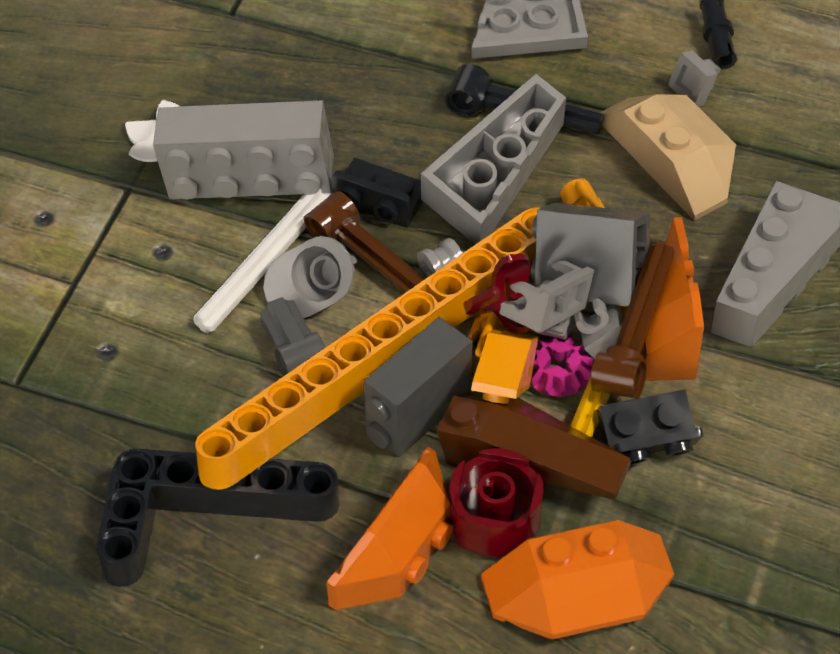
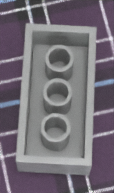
[153,100,334,200]

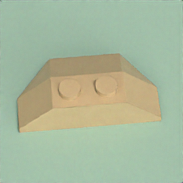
[600,95,736,221]

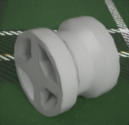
[417,238,462,279]

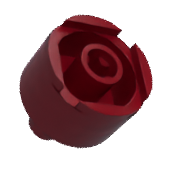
[450,448,543,557]

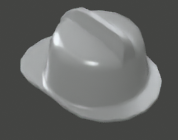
[263,236,357,318]

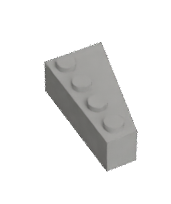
[421,74,566,245]
[711,181,840,347]

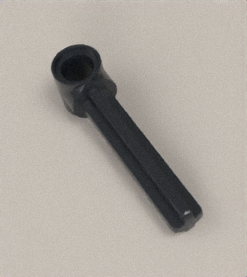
[445,64,603,134]

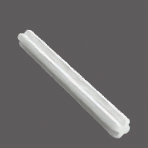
[193,189,331,333]

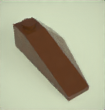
[436,391,631,499]

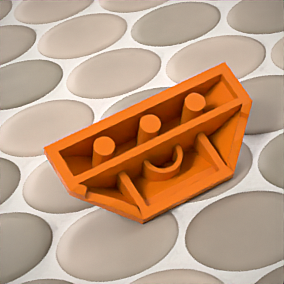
[326,447,453,610]
[481,520,674,639]

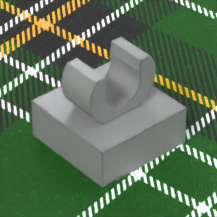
[668,51,721,107]
[574,298,625,359]

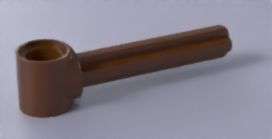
[303,191,425,293]
[591,241,675,399]

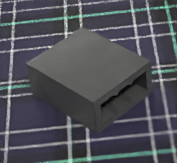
[531,203,650,306]
[364,317,472,458]

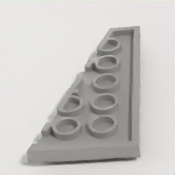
[472,0,588,59]

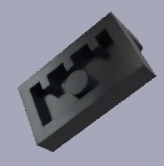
[332,157,424,228]
[596,389,703,465]

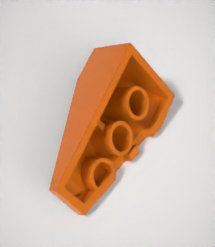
[640,217,704,381]

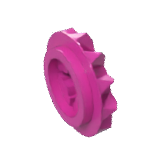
[530,336,593,397]

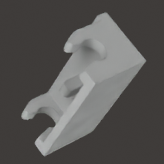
[499,261,594,333]

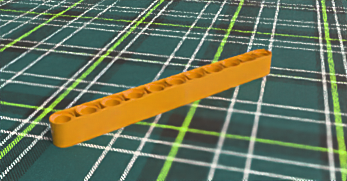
[195,207,540,490]

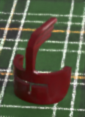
[463,253,551,334]

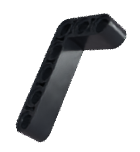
[97,449,340,587]

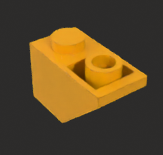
[471,328,538,404]

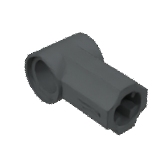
[260,297,326,376]

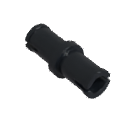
[699,0,737,69]

